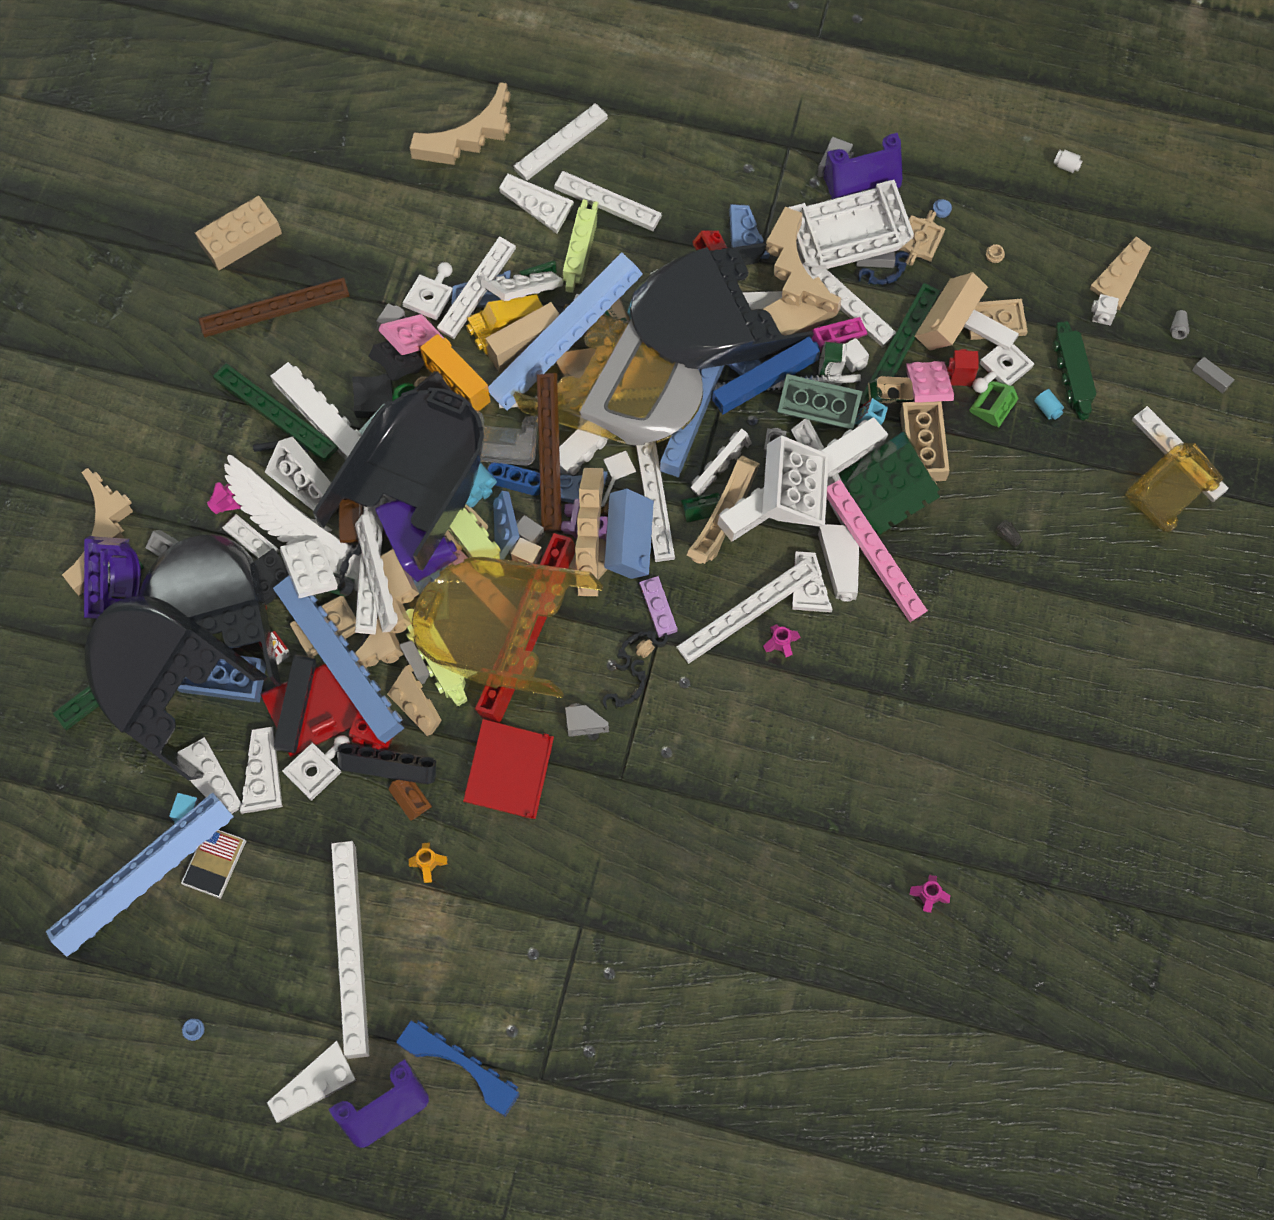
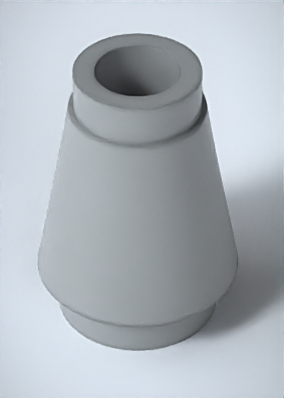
[1170,310,1189,339]

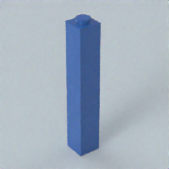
[712,337,820,415]

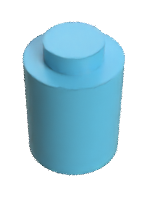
[1034,389,1064,420]

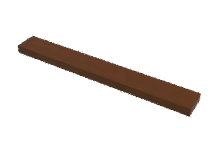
[199,278,350,337]
[537,373,562,531]

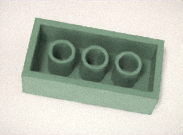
[778,374,862,430]

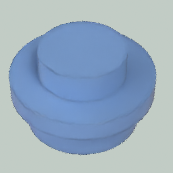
[933,199,952,218]
[182,1019,204,1041]

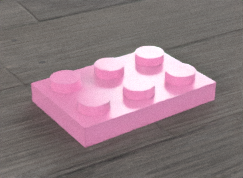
[379,314,444,355]
[906,361,954,403]

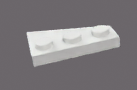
[792,551,832,612]

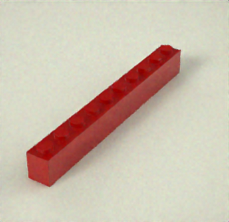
[475,533,576,723]

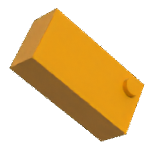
[420,334,491,412]

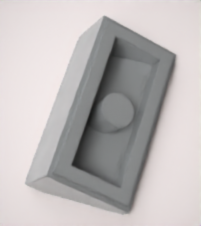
[857,251,895,268]
[1192,357,1234,394]
[145,530,179,556]
[400,641,430,684]

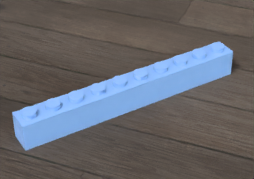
[488,253,642,410]
[46,792,234,957]

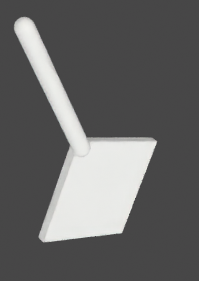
[601,451,636,506]

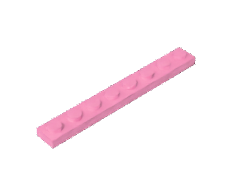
[826,480,927,622]

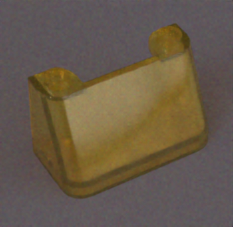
[1125,443,1224,532]

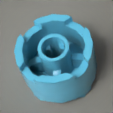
[466,462,497,508]

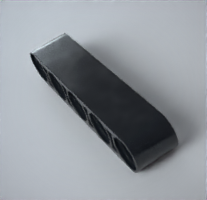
[274,654,316,753]
[337,743,436,784]

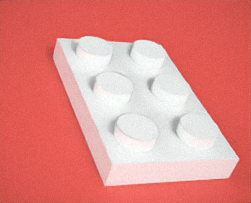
[280,538,338,599]

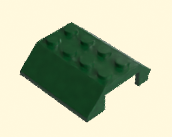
[839,431,940,535]

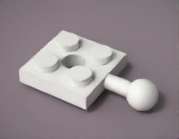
[403,262,453,320]
[973,344,1034,393]
[283,735,350,801]

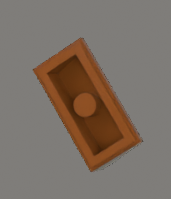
[389,780,432,820]

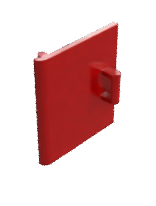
[261,664,358,757]
[463,719,554,819]

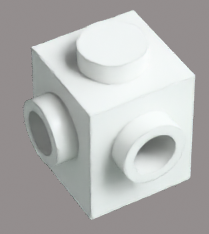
[1091,294,1119,326]

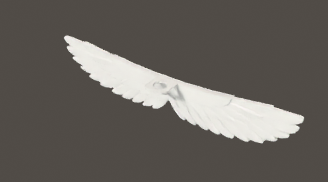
[224,455,360,592]

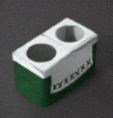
[819,342,847,376]

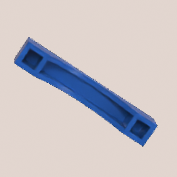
[396,1021,520,1117]

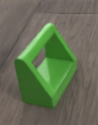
[969,381,1019,427]

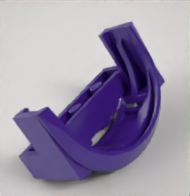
[84,536,141,620]

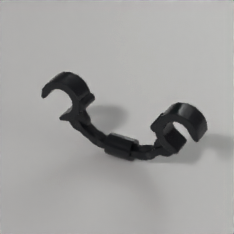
[338,537,362,596]
[615,631,668,671]
[603,660,646,710]

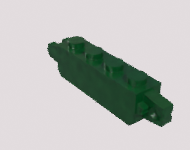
[1053,321,1097,421]

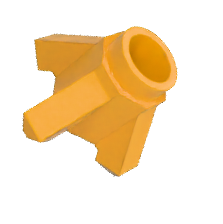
[409,843,447,883]

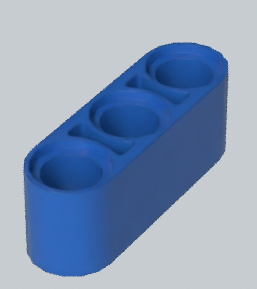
[488,462,540,496]

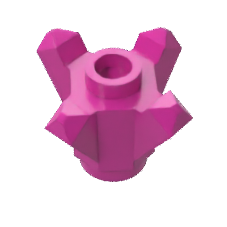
[207,482,242,514]
[763,624,801,657]
[910,875,950,913]

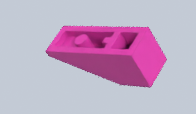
[811,317,868,353]

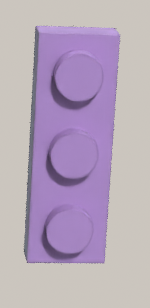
[640,576,677,638]

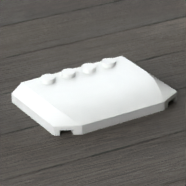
[788,180,914,269]

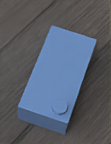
[604,489,654,579]
[177,656,266,703]

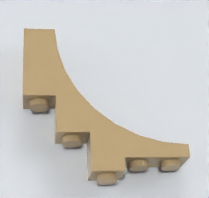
[410,83,510,165]
[766,207,841,314]
[687,456,760,564]
[62,468,133,596]
[575,468,604,596]
[356,549,419,668]

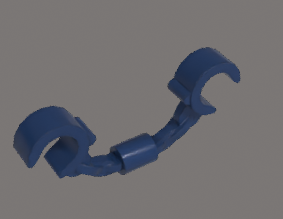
[858,252,909,285]

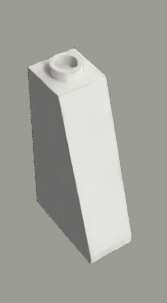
[818,524,859,601]

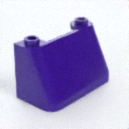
[823,133,903,199]
[375,500,458,582]
[329,1059,429,1148]

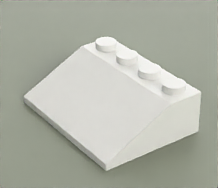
[762,435,829,527]

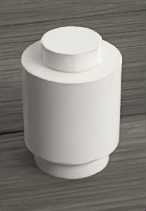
[1054,150,1083,173]

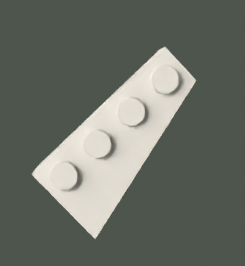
[265,437,340,513]

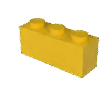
[482,294,543,332]

